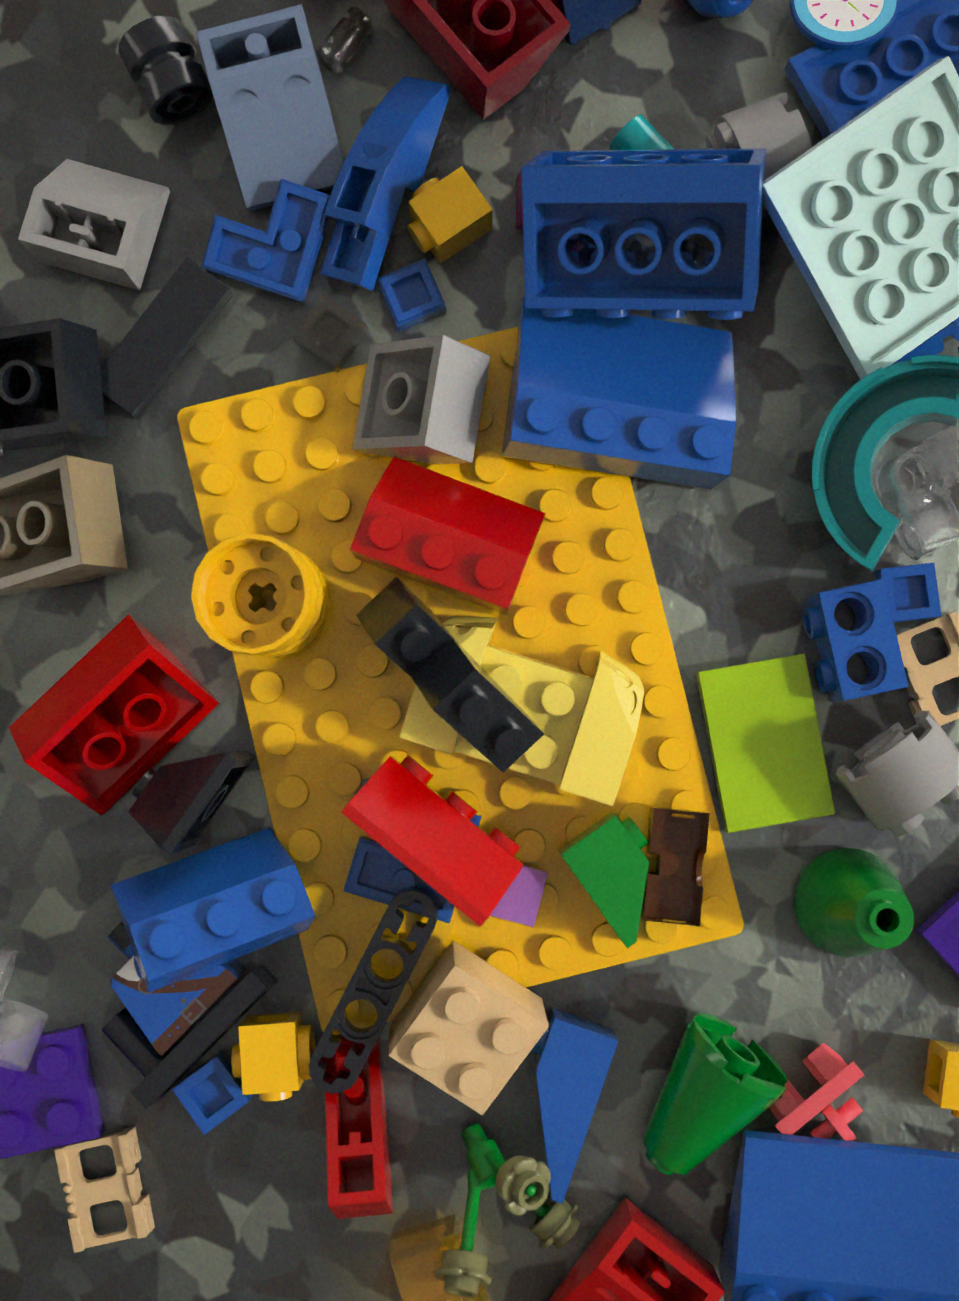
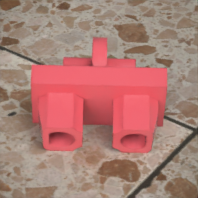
[769,1043,864,1142]

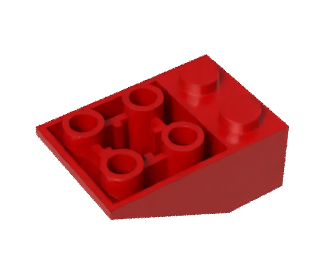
[548,1197,725,1301]

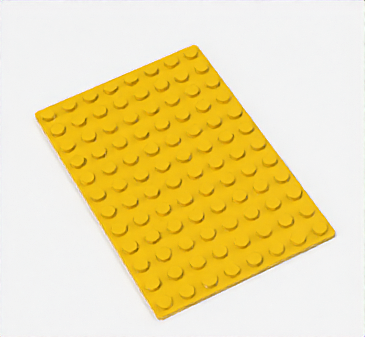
[177,326,744,1035]

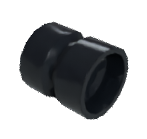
[119,16,213,125]

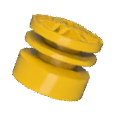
[191,533,330,658]

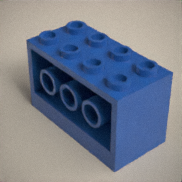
[522,148,766,320]

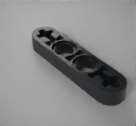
[309,886,439,1094]

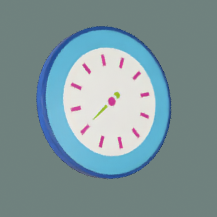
[790,0,899,50]

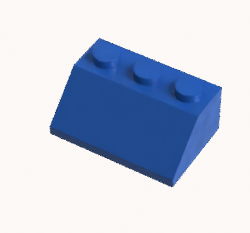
[110,827,316,993]

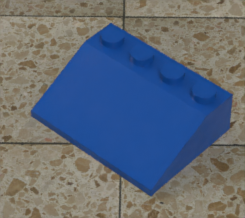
[501,297,736,489]
[719,1130,959,1301]

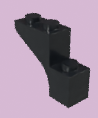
[356,577,544,773]

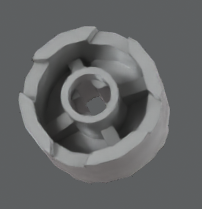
[705,92,812,218]
[836,710,959,837]

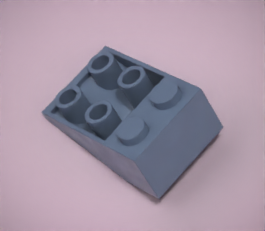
[196,4,344,212]

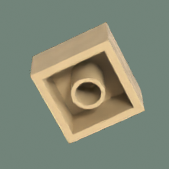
[389,940,549,1115]

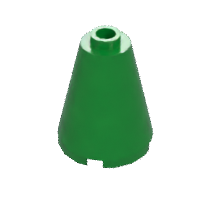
[793,848,914,958]
[642,1012,788,1175]

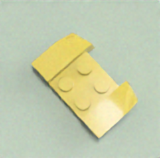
[399,616,644,806]

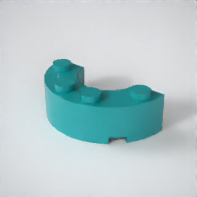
[812,355,959,572]

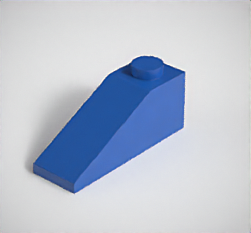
[530,1007,618,1204]

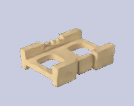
[897,611,959,726]
[54,1126,155,1253]

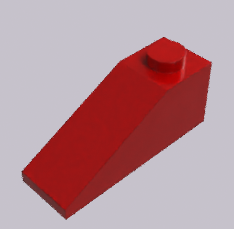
[324,1034,393,1219]

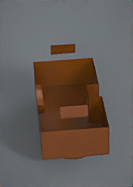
[641,807,710,926]

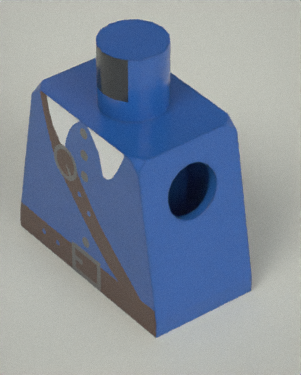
[107,922,246,1056]

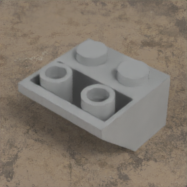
[18,159,170,291]

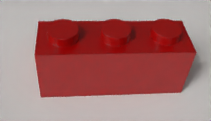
[350,457,546,615]
[8,614,219,816]
[341,755,524,927]

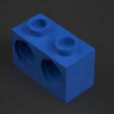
[802,579,909,702]

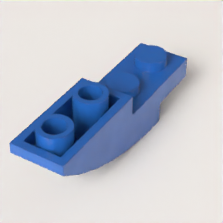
[320,76,452,291]

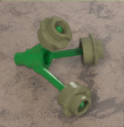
[434,1124,580,1297]

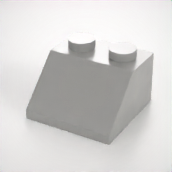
[352,335,490,464]

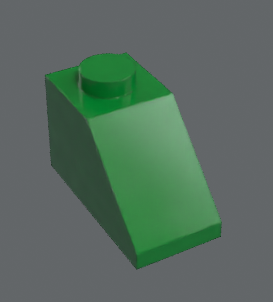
[558,812,649,948]

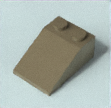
[0,455,128,597]

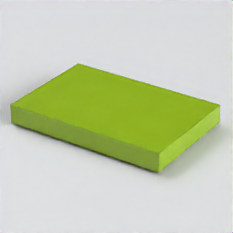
[696,653,835,833]

